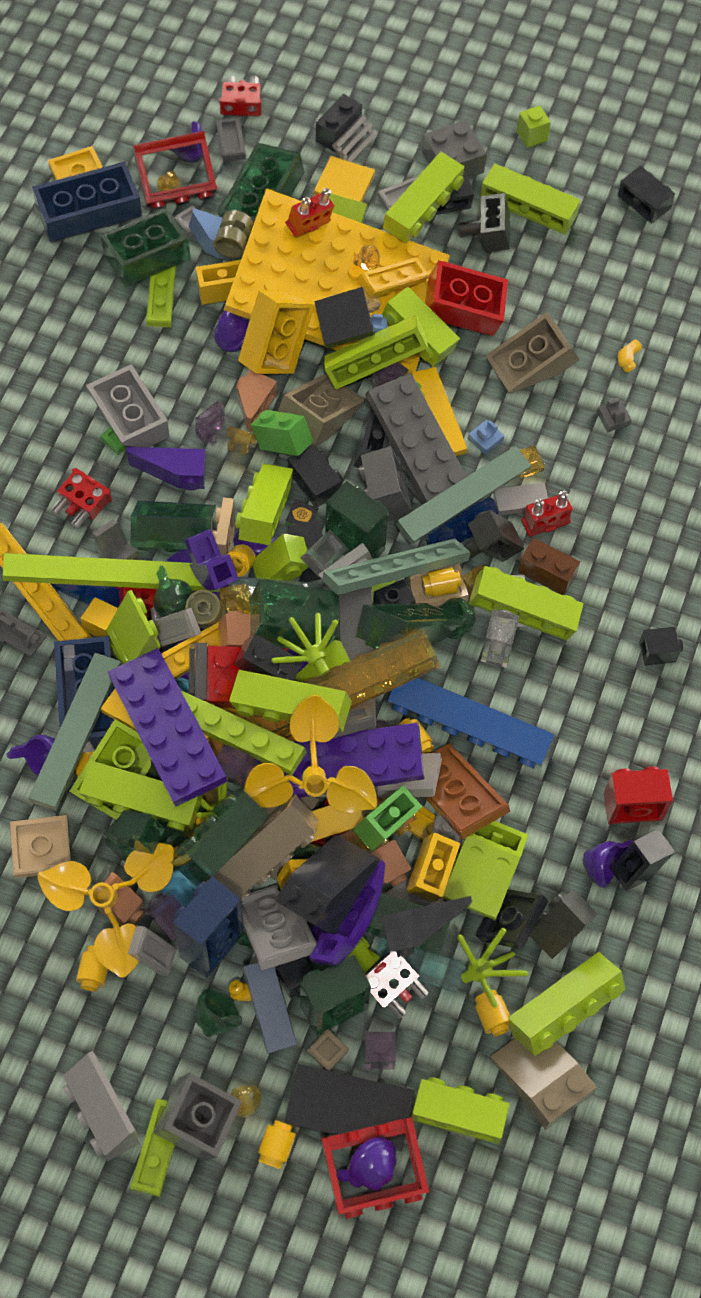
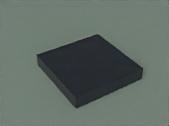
[314,287,375,349]
[476,889,548,950]

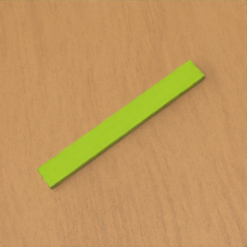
[3,553,222,592]

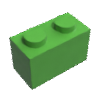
[251,410,314,456]
[353,785,422,851]

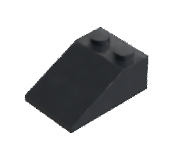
[275,835,380,934]
[382,896,472,958]

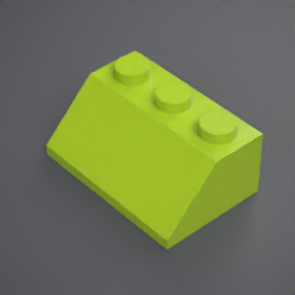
[69,719,151,825]

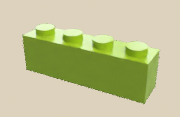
[383,152,465,244]
[480,163,581,235]
[325,315,428,389]
[235,463,293,545]
[469,566,584,641]
[229,670,352,733]
[79,760,203,831]
[508,952,625,1056]

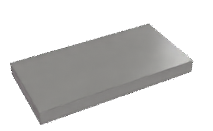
[241,884,317,971]

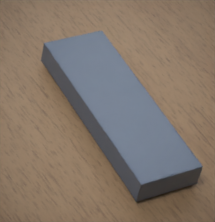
[242,963,297,1054]

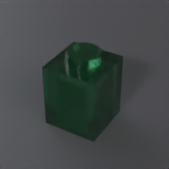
[112,810,165,854]

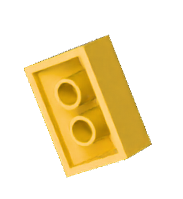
[238,290,315,374]

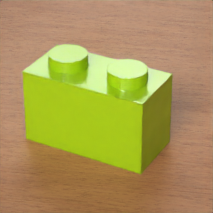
[253,533,309,591]

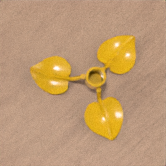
[241,695,377,813]
[38,843,174,978]

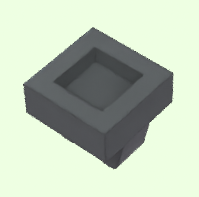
[597,398,632,432]

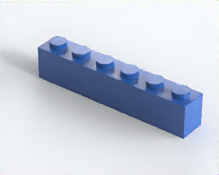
[388,670,554,769]

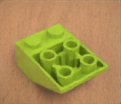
[106,590,160,665]
[442,821,528,920]

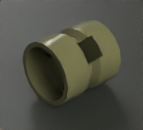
[213,210,254,258]
[185,589,228,630]

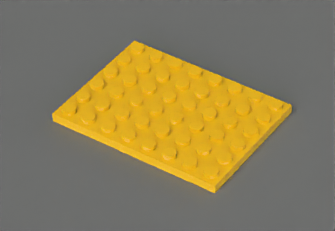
[224,189,450,375]

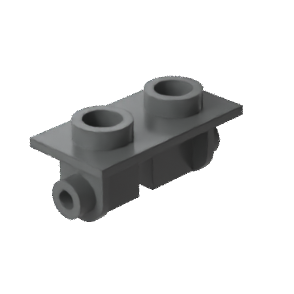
[0,610,47,657]

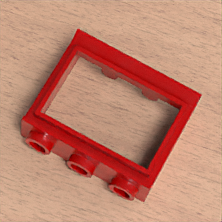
[132,131,218,209]
[321,1117,429,1219]

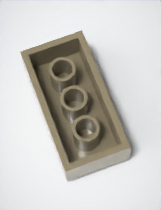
[204,794,318,903]

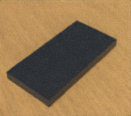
[284,1064,415,1152]

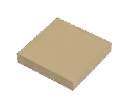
[10,815,71,878]

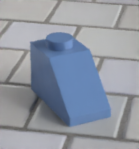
[189,208,229,261]

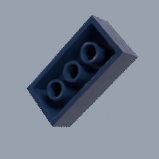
[32,161,142,242]
[54,636,115,753]
[173,877,244,978]

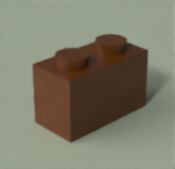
[518,538,580,595]

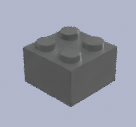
[422,120,487,178]
[359,446,413,523]
[153,1073,242,1161]

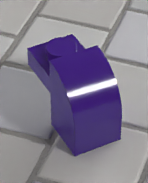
[184,529,239,590]

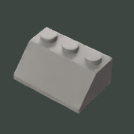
[86,364,170,447]
[62,1051,140,1162]

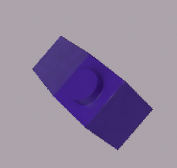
[127,447,206,491]

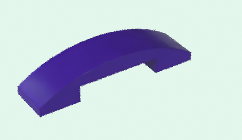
[310,860,386,965]

